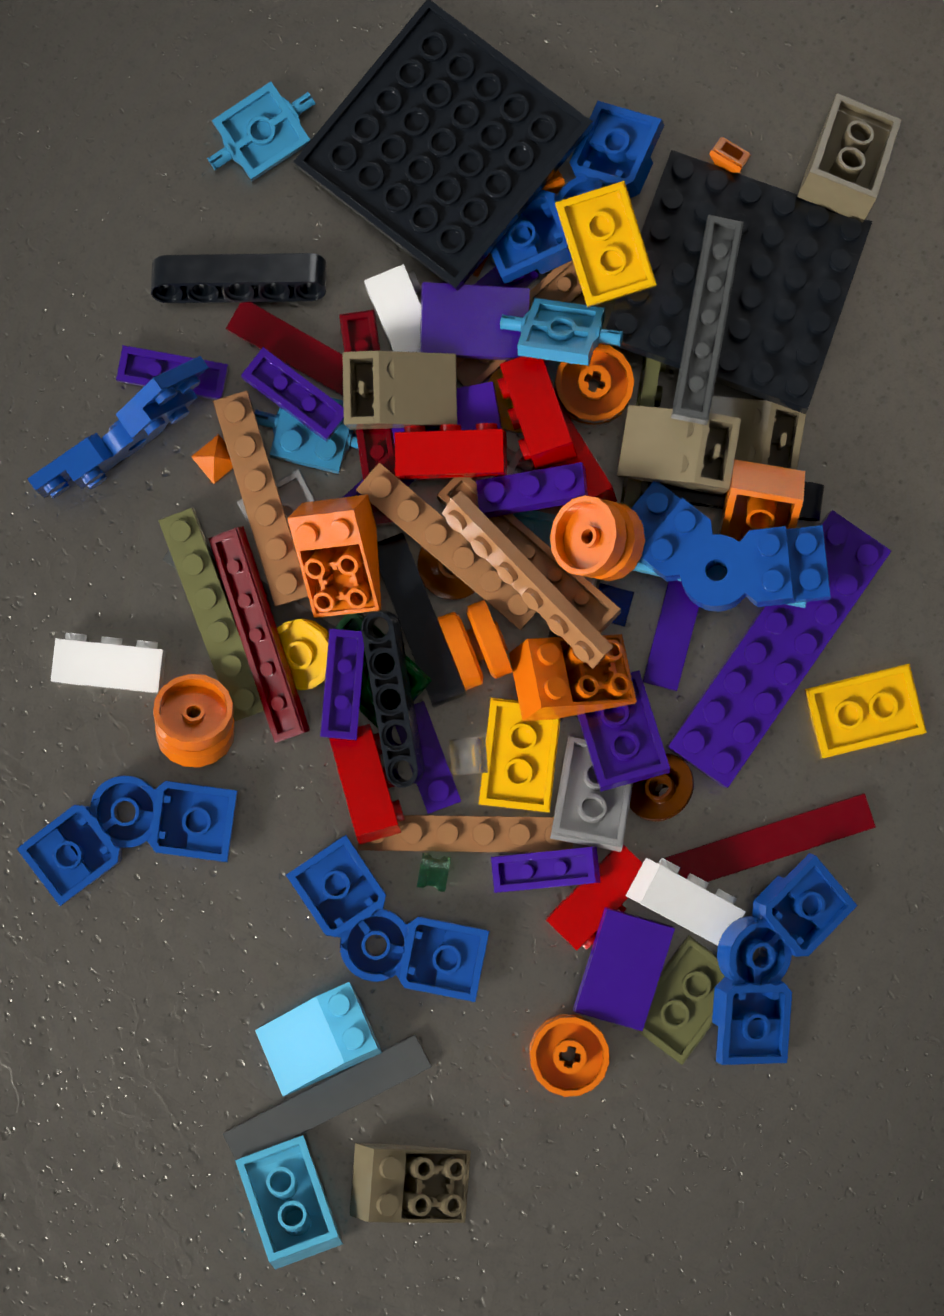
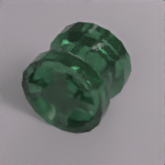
[417,852,451,892]

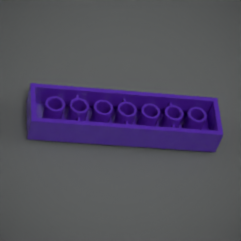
[666,510,891,788]

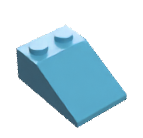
[255,982,382,1097]
[235,1135,343,1270]

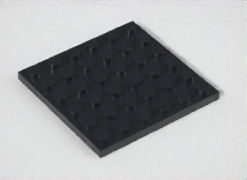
[293,0,594,291]
[606,150,873,414]

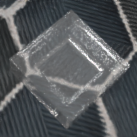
[449,737,488,775]

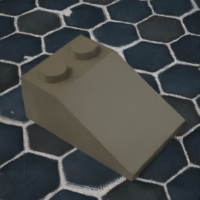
[797,93,902,223]

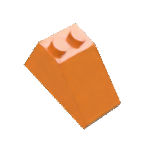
[718,459,805,542]

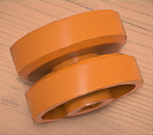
[554,343,634,427]
[550,495,645,581]
[437,600,513,691]
[153,674,235,767]
[529,1013,610,1097]

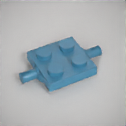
[207,82,316,182]
[500,298,623,366]
[255,397,358,474]

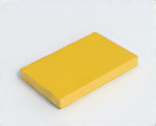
[555,181,657,308]
[804,663,927,759]
[479,697,561,813]

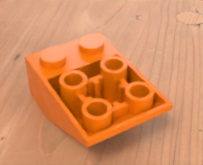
[287,494,381,618]
[509,634,637,721]

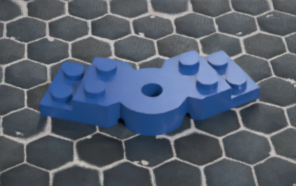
[491,101,665,284]
[27,356,209,498]
[631,481,831,612]
[17,776,238,906]
[286,835,489,1002]
[712,853,858,1065]

